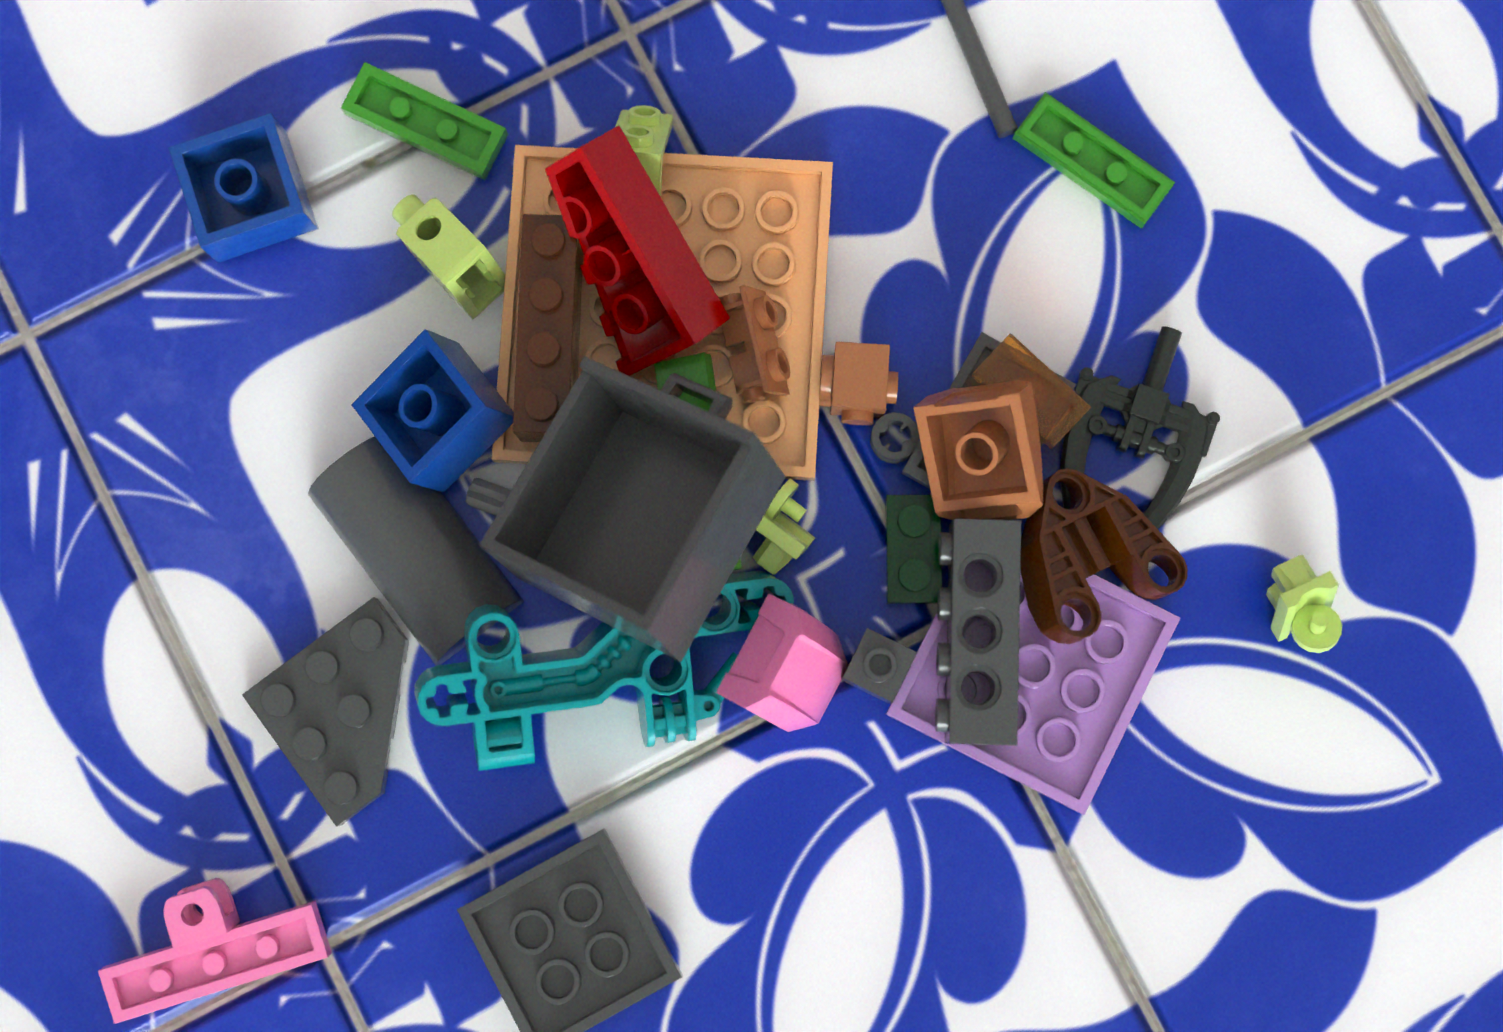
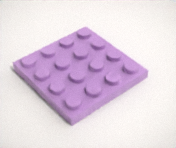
[886,563,1180,815]

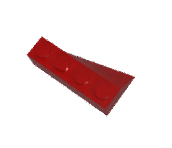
[545,126,730,376]

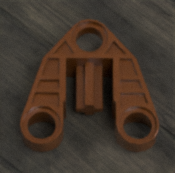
[1020,468,1188,644]

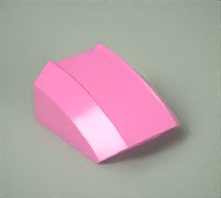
[716,594,848,732]

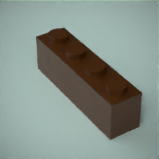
[513,214,583,442]

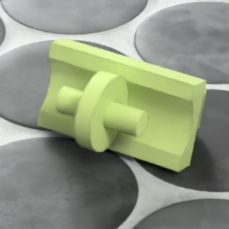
[752,478,816,575]
[1266,555,1342,653]

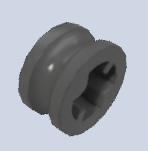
[870,412,919,464]

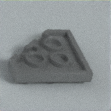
[242,597,409,827]

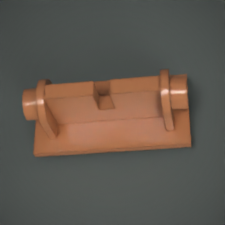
[720,285,790,403]

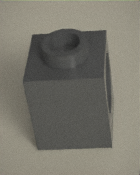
[842,628,917,704]

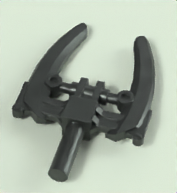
[1060,326,1220,529]

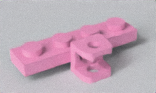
[98,878,332,1024]

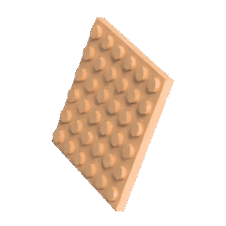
[492,145,833,481]

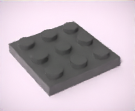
[457,828,683,1032]

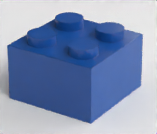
[168,113,318,263]
[351,329,514,492]

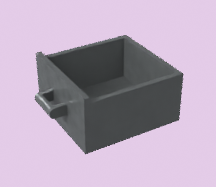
[479,356,785,662]

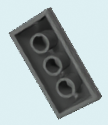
[308,436,524,666]

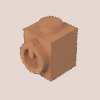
[819,342,898,425]

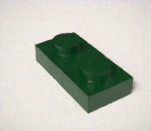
[885,495,942,604]

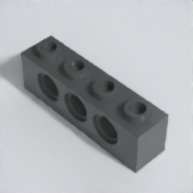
[935,518,1021,746]

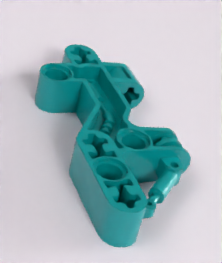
[414,571,794,771]

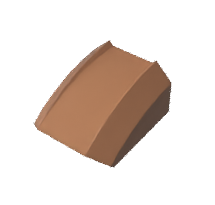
[913,379,1043,520]

